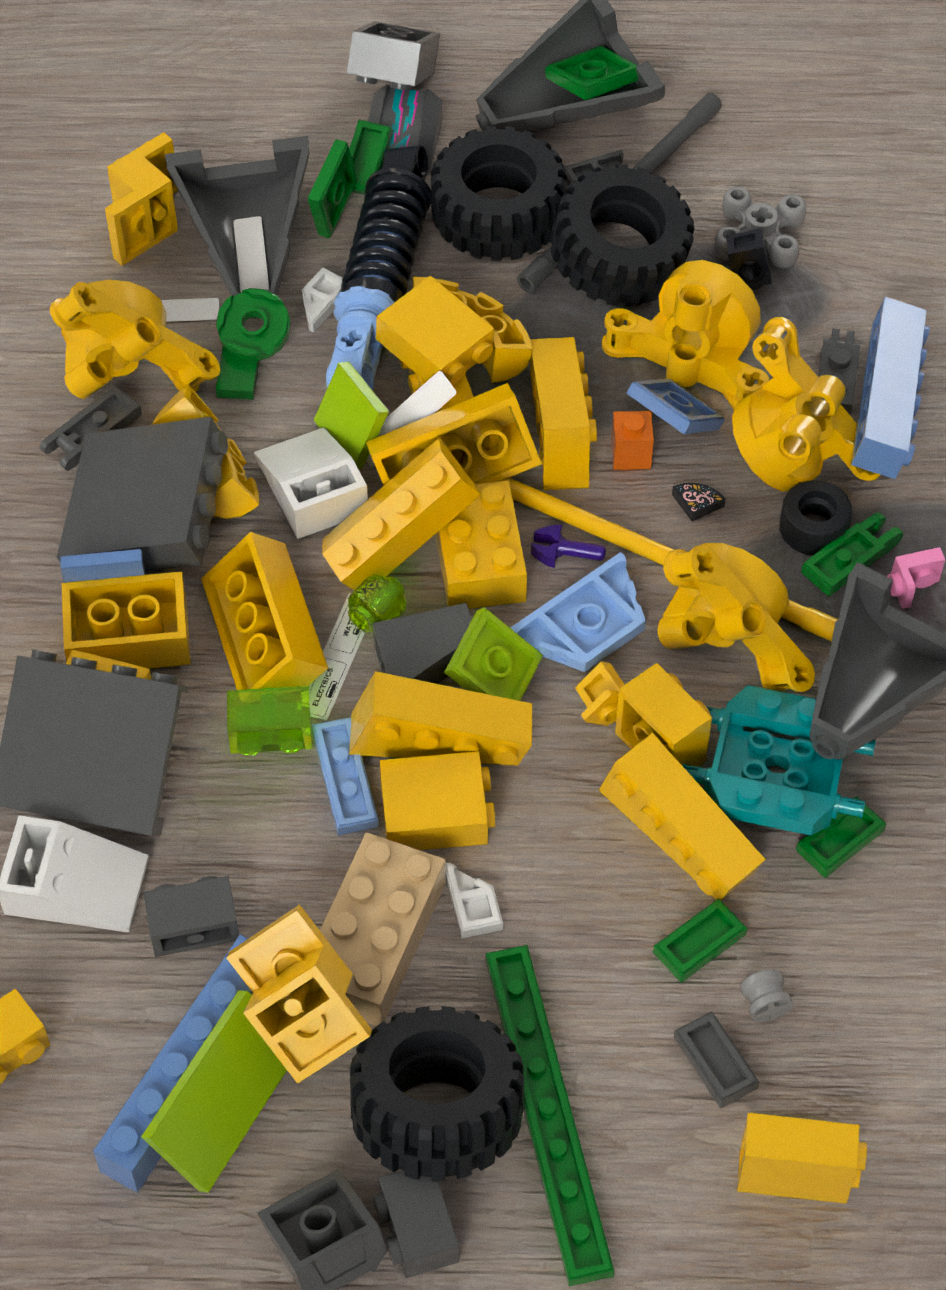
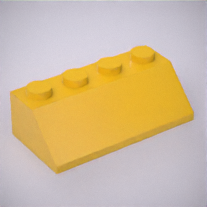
[366,383,542,485]
[322,438,482,596]
[201,532,328,706]

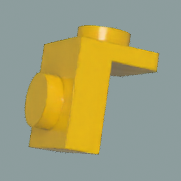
[575,661,624,726]

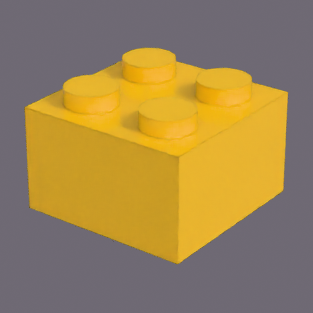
[615,663,712,767]

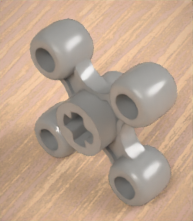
[714,186,806,269]

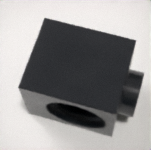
[726,228,772,290]

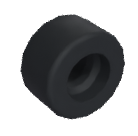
[779,480,852,555]

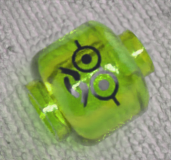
[348,574,406,633]

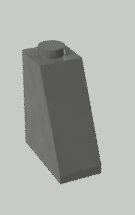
[373,603,473,684]

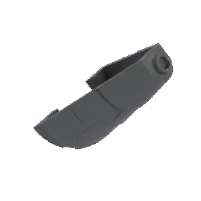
[476,0,665,133]
[165,136,310,318]
[810,562,946,759]

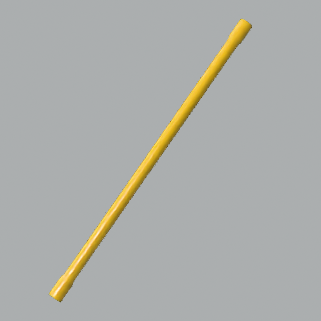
[503,478,839,642]

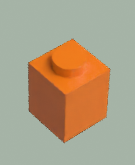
[611,411,654,470]

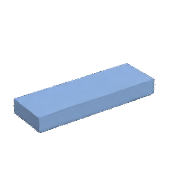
[312,717,379,836]

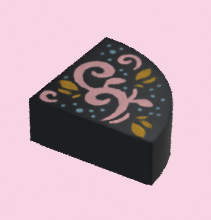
[672,483,726,521]

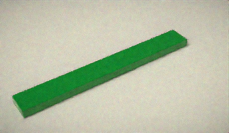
[485,945,614,1287]

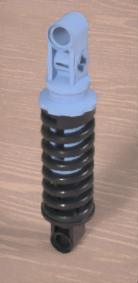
[326,145,432,391]

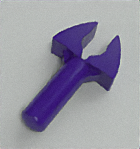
[531,525,606,568]

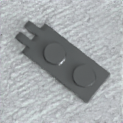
[818,328,861,415]

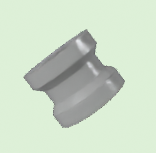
[740,969,793,1022]

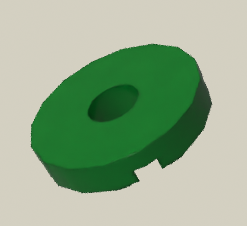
[216,288,291,361]

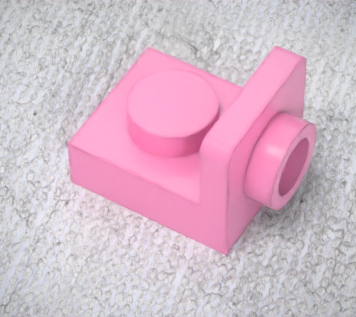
[887,547,945,609]

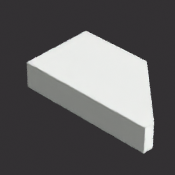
[302,268,343,333]
[446,862,503,939]

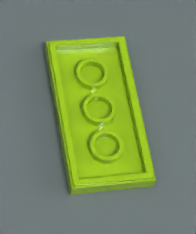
[141,990,287,1193]

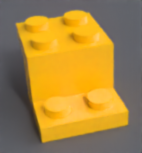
[105,132,178,266]
[226,904,372,1084]

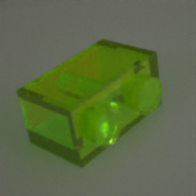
[227,686,313,755]

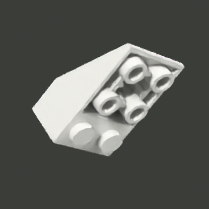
[254,427,368,539]
[0,816,149,932]

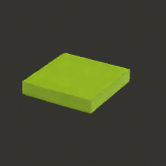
[314,361,389,469]
[444,607,543,701]

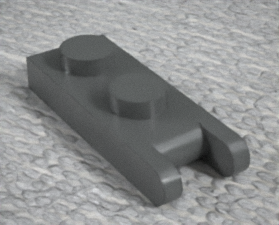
[40,385,142,471]

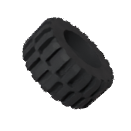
[431,126,567,261]
[550,164,695,307]
[350,1006,524,1182]

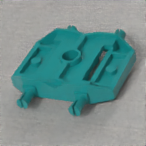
[682,685,876,835]

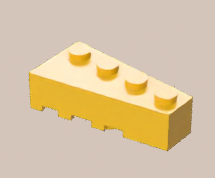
[530,337,597,491]
[349,671,532,766]
[599,732,766,900]

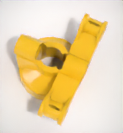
[601,260,769,410]
[49,280,220,399]
[732,317,880,492]
[657,543,815,692]

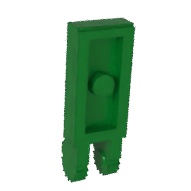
[801,512,904,597]

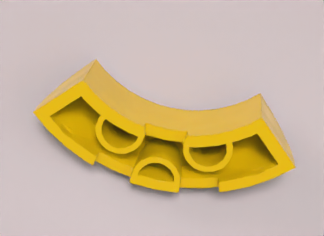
[412,277,533,383]
[152,384,260,519]

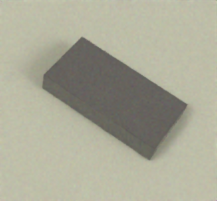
[674,1011,759,1109]

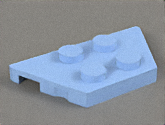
[510,552,646,672]

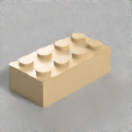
[320,832,446,1026]

